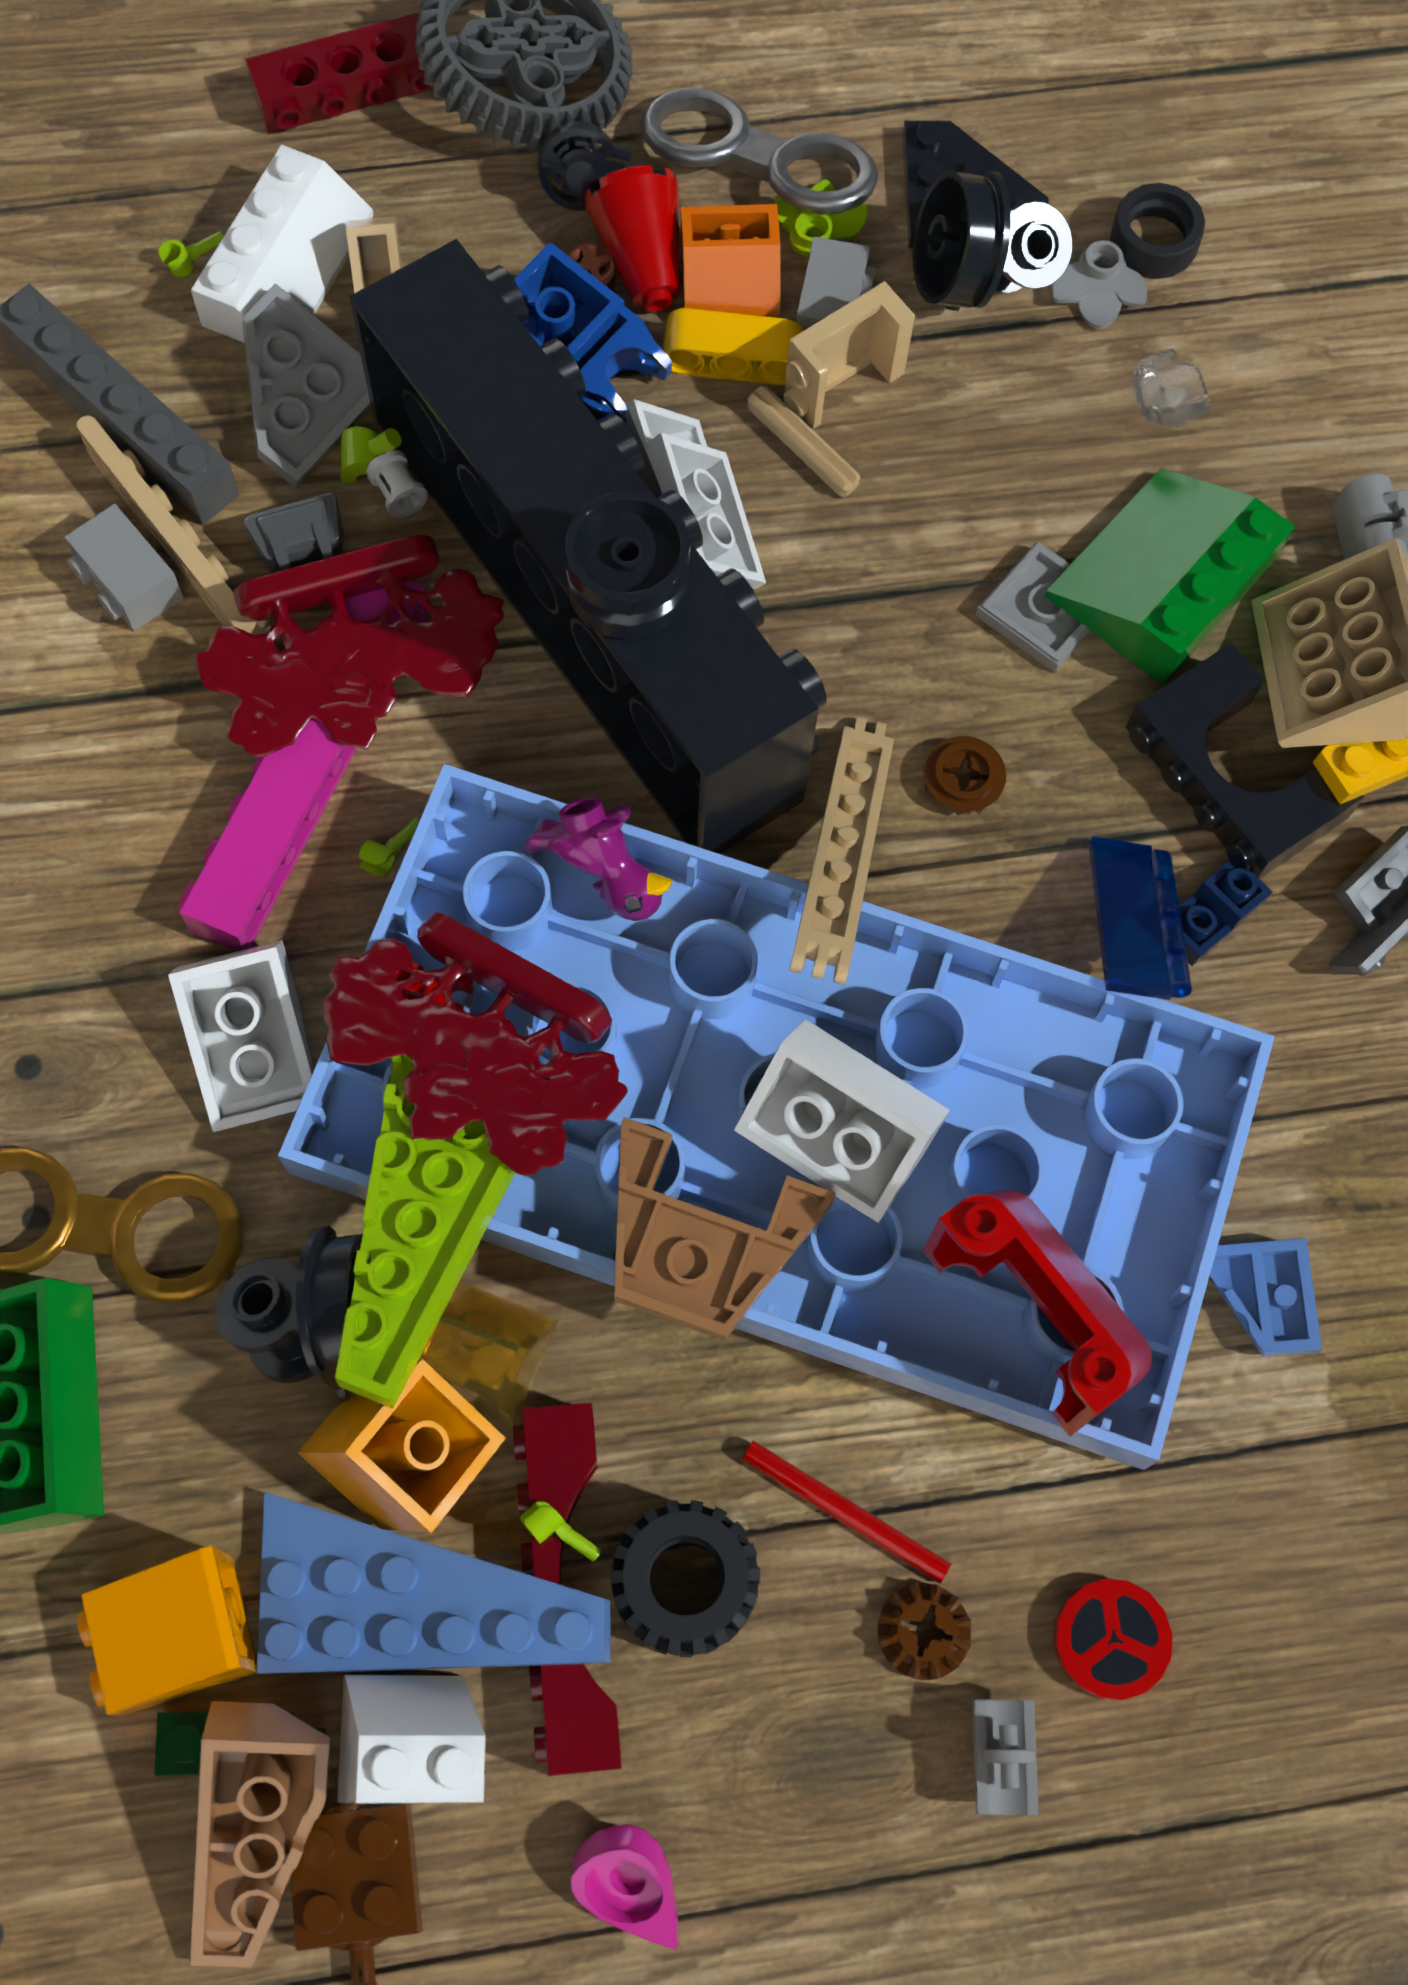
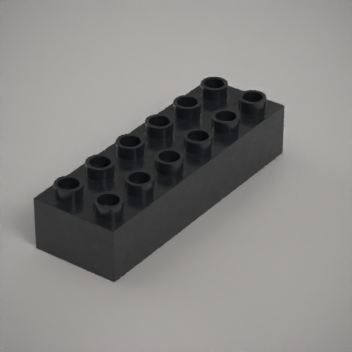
[349,238,827,854]

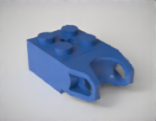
[514,242,672,422]

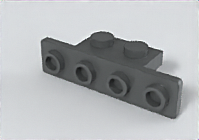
[1329,826,1408,976]

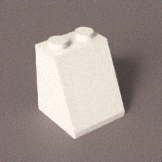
[338,1675,485,1803]

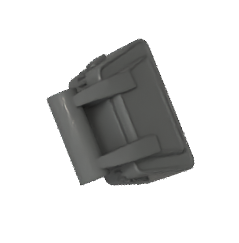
[243,493,343,573]

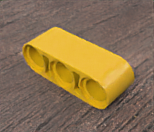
[663,308,804,385]

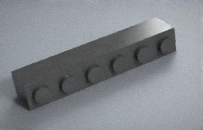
[0,284,239,525]

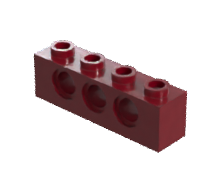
[245,12,434,134]

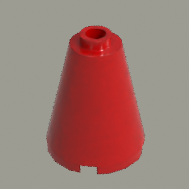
[584,165,680,312]

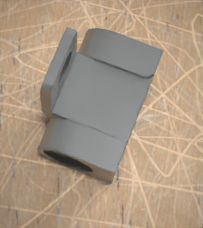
[1332,474,1408,560]

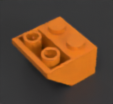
[680,204,781,318]

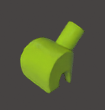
[340,427,401,485]

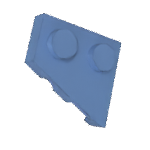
[1209,1238,1322,1357]

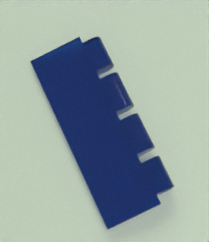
[1089,836,1192,1000]

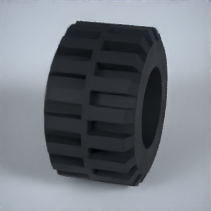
[611,1500,760,1657]

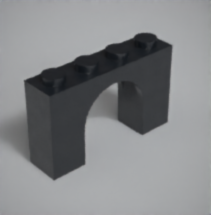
[1126,642,1364,879]

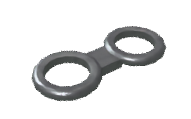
[640,88,878,214]

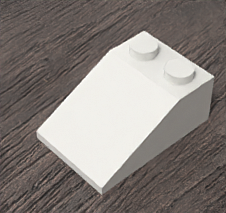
[168,940,314,1132]

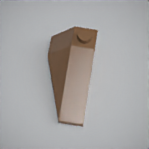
[190,1701,330,1968]

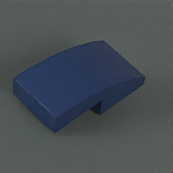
[1155,857,1273,967]

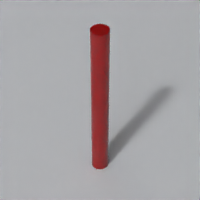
[742,1440,952,1584]

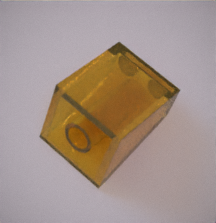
[420,1280,558,1427]

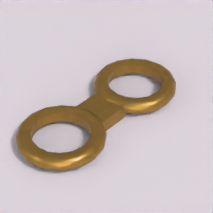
[0,1147,243,1303]

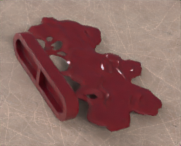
[194,535,504,757]
[322,912,628,1176]

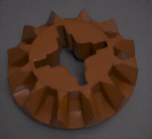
[923,736,1006,816]
[877,1583,971,1680]

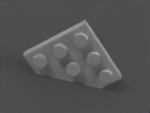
[243,283,371,489]

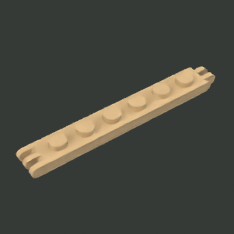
[77,416,285,652]
[789,717,894,985]

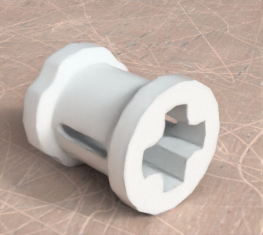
[366,450,428,518]

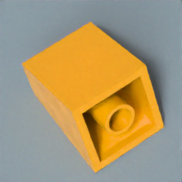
[298,1358,506,1533]
[77,1545,257,1717]

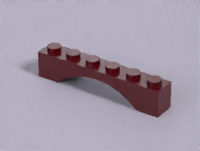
[513,1402,622,1777]

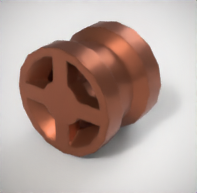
[568,242,615,292]

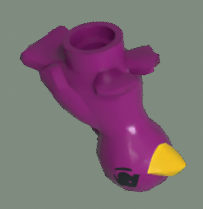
[524,797,673,921]

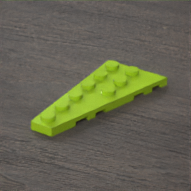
[335,1055,515,1409]

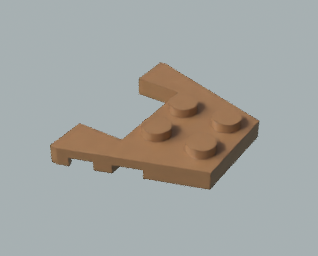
[614,1117,836,1341]

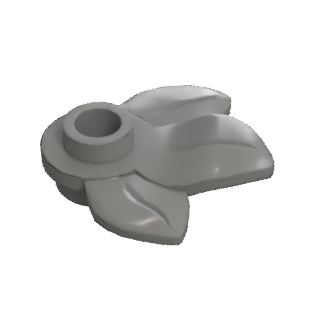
[1052,241,1147,329]

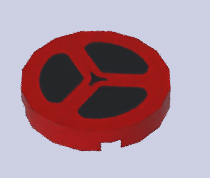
[1053,1579,1173,1701]

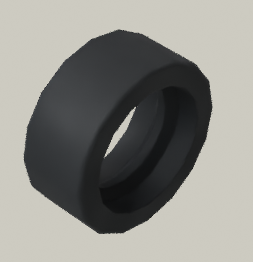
[1110,183,1206,279]

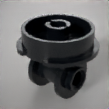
[913,171,1072,311]
[215,1226,363,1401]

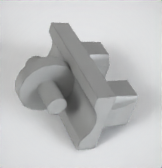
[972,1700,1039,1815]

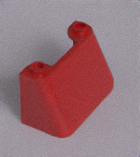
[922,1190,1152,1437]

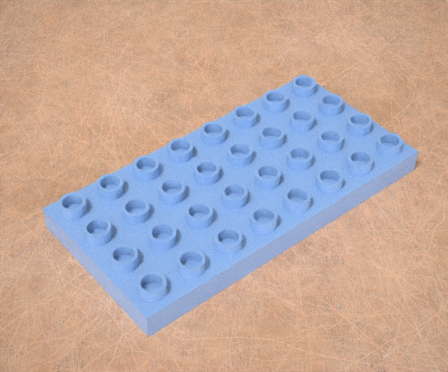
[278,764,1275,1470]

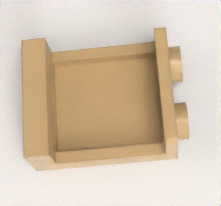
[783,281,915,429]

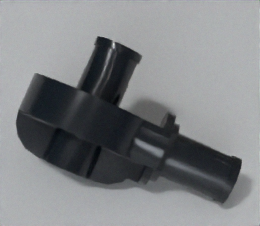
[538,121,666,211]

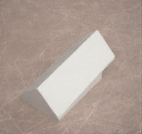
[626,399,766,589]

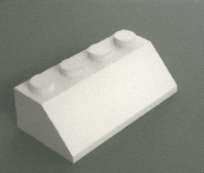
[191,144,374,343]

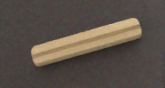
[747,385,860,497]

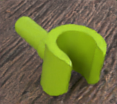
[158,231,224,278]
[359,817,420,877]
[520,1501,601,1562]

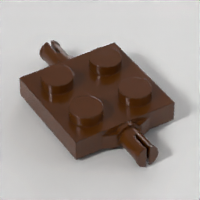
[290,1768,423,1985]

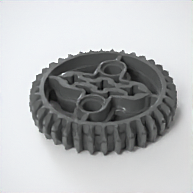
[415,0,633,153]

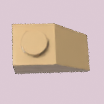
[346,216,402,293]

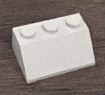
[734,1019,950,1223]

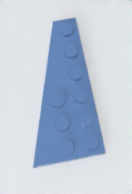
[257,1492,611,1675]

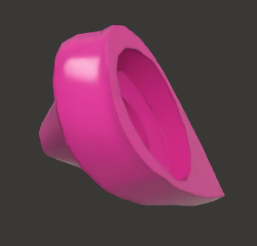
[571,1824,679,1950]

